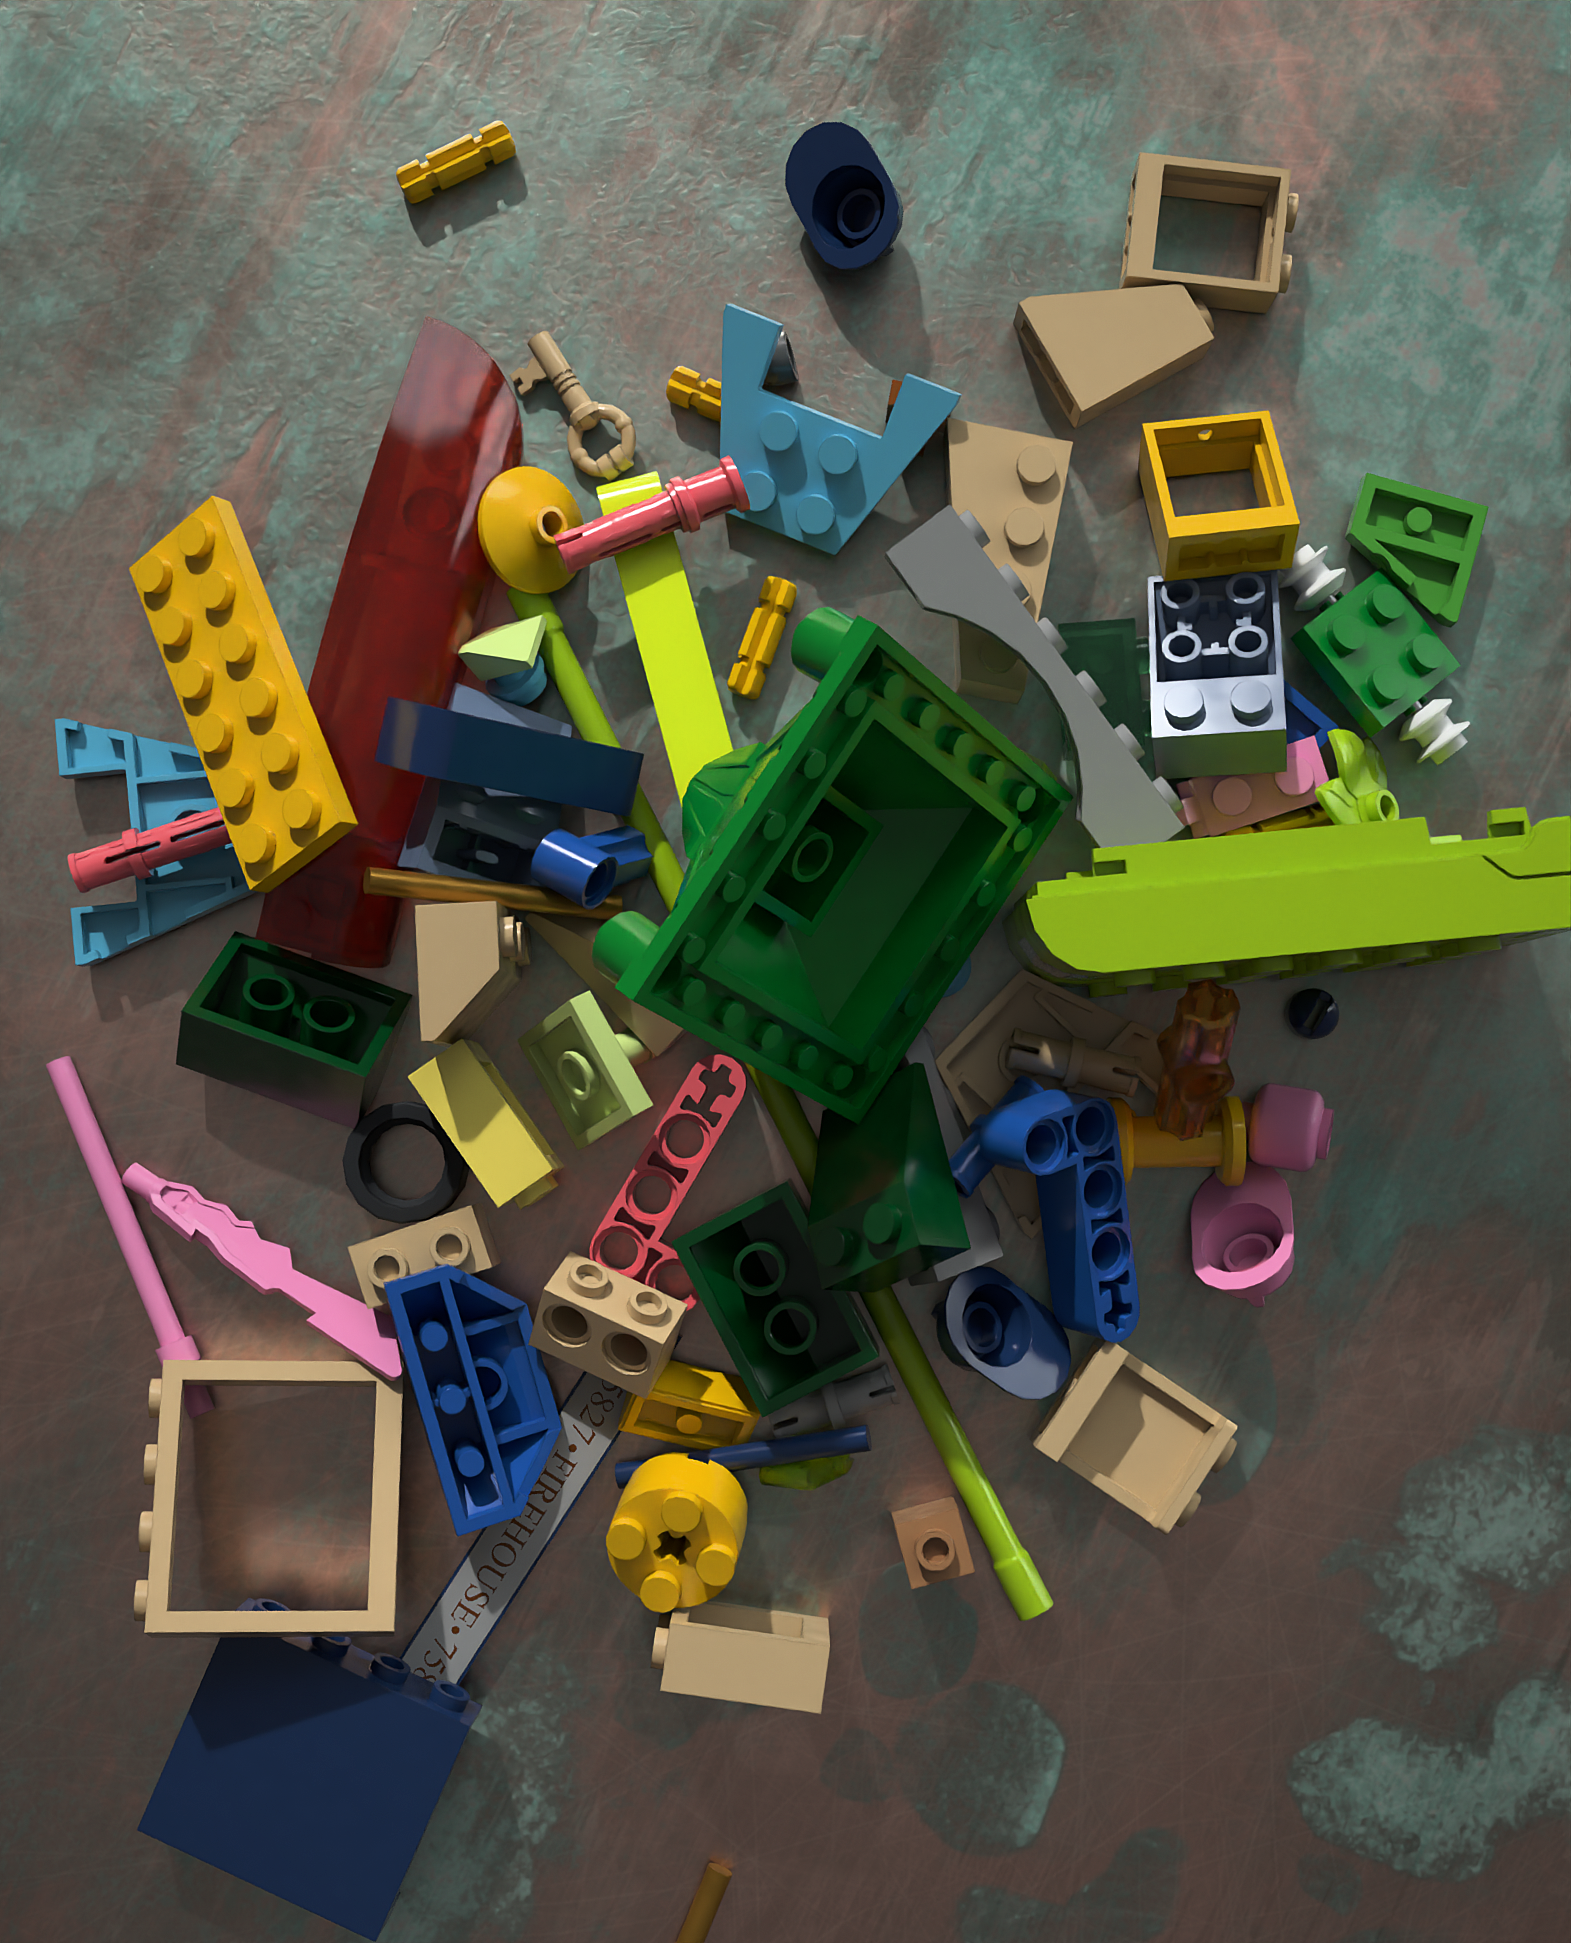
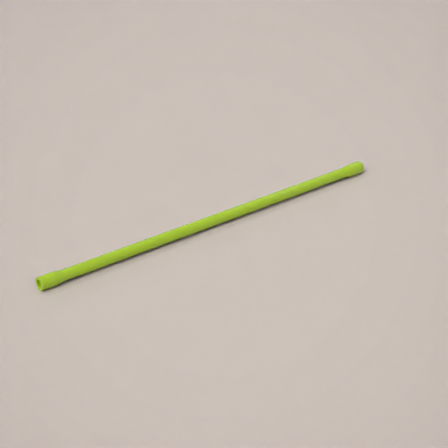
[506,587,1054,1621]

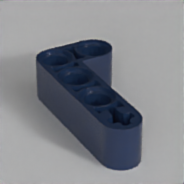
[374,696,644,817]

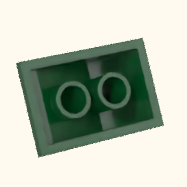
[808,1062,971,1293]

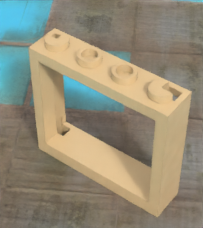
[134,1360,404,1638]

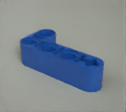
[979,1089,1140,1343]

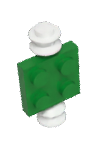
[1278,544,1470,765]

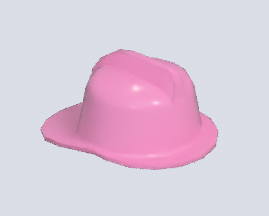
[1191,1162,1295,1308]

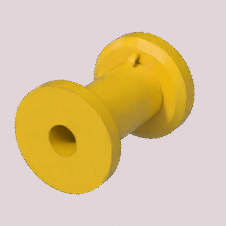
[1106,1096,1246,1186]

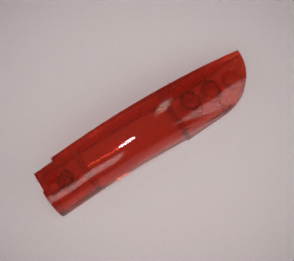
[255,316,524,968]

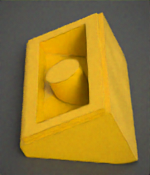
[618,1360,761,1450]

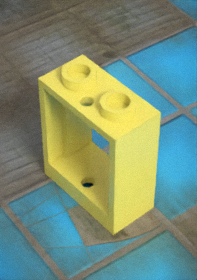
[407,1039,565,1210]

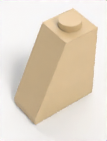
[1013,284,1214,429]

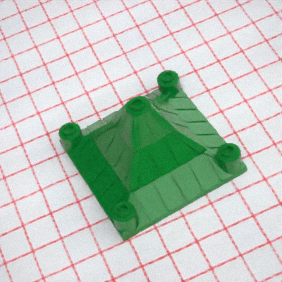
[591,607,1074,1125]

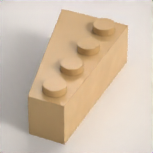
[943,417,1073,704]

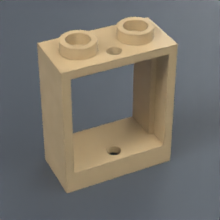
[1119,152,1299,314]
[650,1601,830,1714]

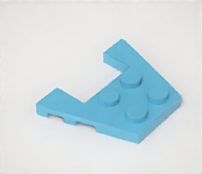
[720,304,962,555]
[54,718,258,967]

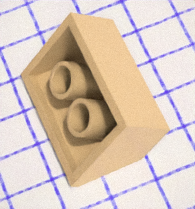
[415,901,532,1047]

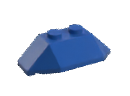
[383,1263,562,1537]

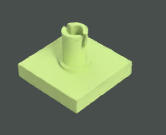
[517,990,656,1151]

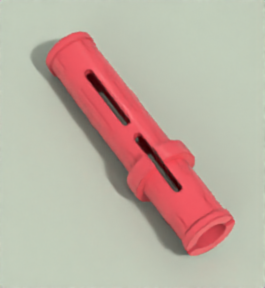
[68,807,232,894]

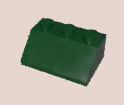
[176,931,412,1129]
[671,1177,880,1418]

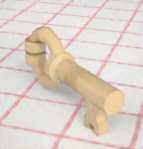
[509,331,636,481]

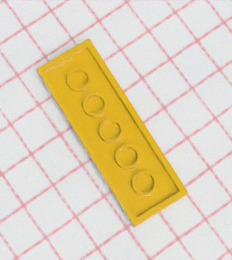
[129,496,358,893]

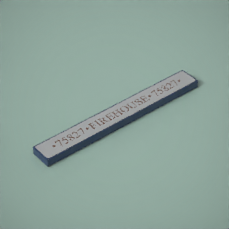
[399,1333,683,1685]

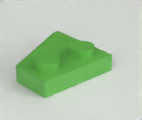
[1345,473,1489,628]

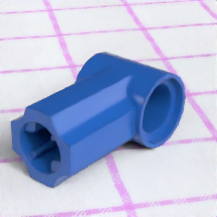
[530,825,653,909]

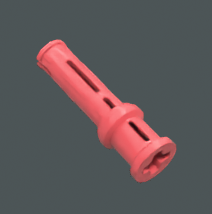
[553,455,750,574]

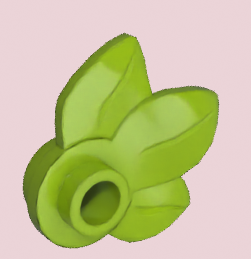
[1315,729,1399,825]

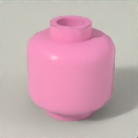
[1242,1083,1334,1172]

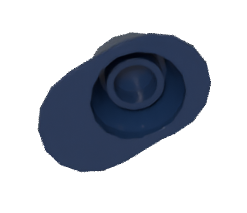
[785,122,904,270]
[931,1266,1072,1400]

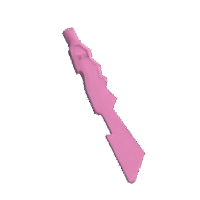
[121,1162,402,1381]

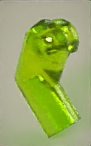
[759,1454,855,1491]

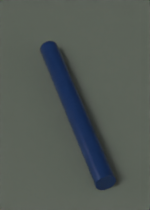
[615,1425,872,1489]

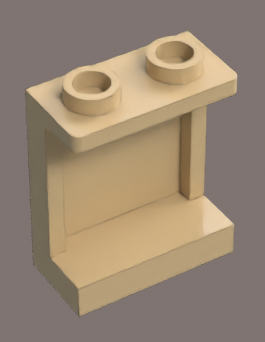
[1029,1338,1238,1535]

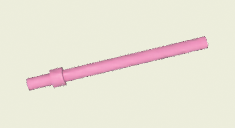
[46,1056,215,1419]

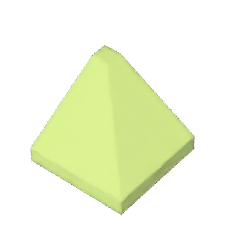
[458,615,547,681]

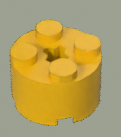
[606,1452,748,1613]

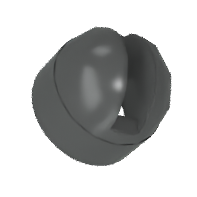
[764,331,799,386]

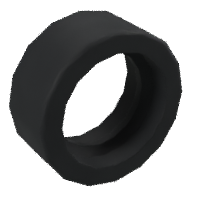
[342,1101,470,1224]

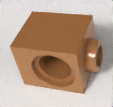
[891,1496,975,1589]

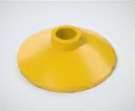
[477,466,584,594]

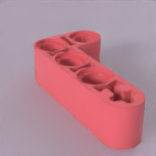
[589,1054,747,1311]

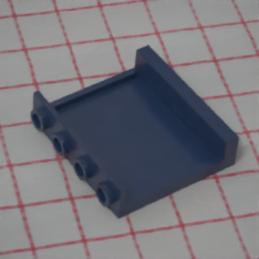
[137,1598,483,1942]

